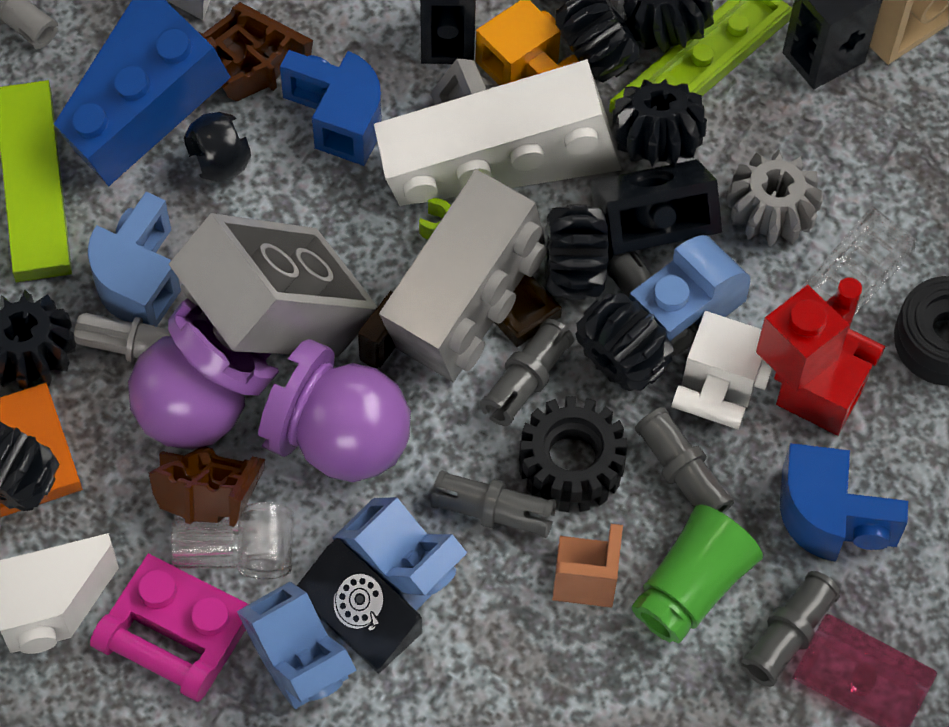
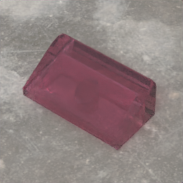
[792,614,937,727]

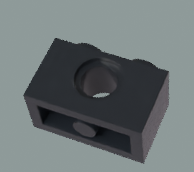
[590,159,722,255]

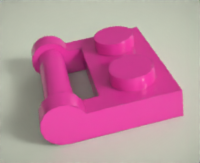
[90,553,249,702]

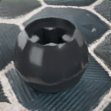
[184,112,251,181]

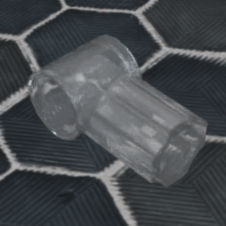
[171,502,294,580]

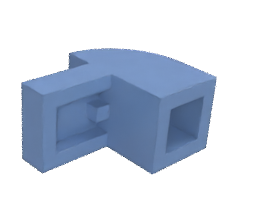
[88,192,181,327]
[629,235,751,341]
[332,497,467,611]
[237,582,357,709]

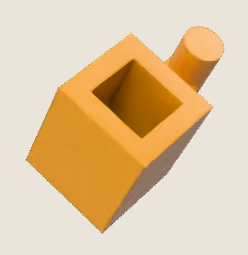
[475,0,579,86]

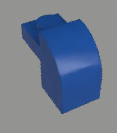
[280,50,382,166]
[780,443,908,562]

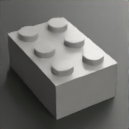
[379,169,547,383]
[169,213,378,357]

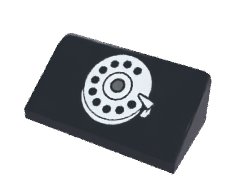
[297,538,422,674]

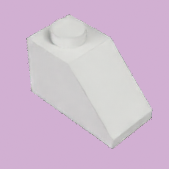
[0,533,119,654]

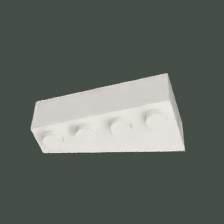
[374,59,621,206]

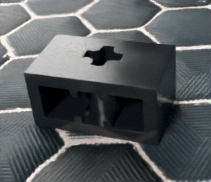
[782,0,882,90]

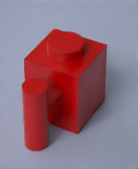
[756,277,862,392]
[774,328,886,436]

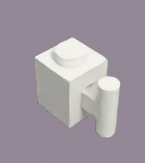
[671,311,773,430]

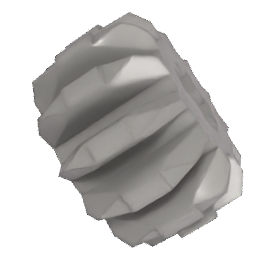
[726,149,823,247]

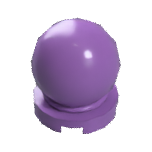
[128,298,279,450]
[258,339,411,482]

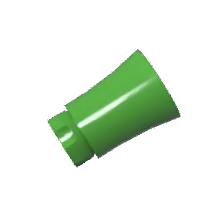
[632,504,763,644]

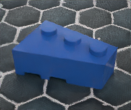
[54,0,231,186]

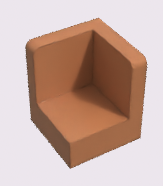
[552,524,623,608]

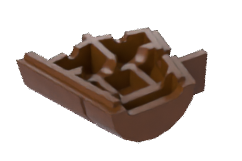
[199,2,313,101]
[148,447,266,527]

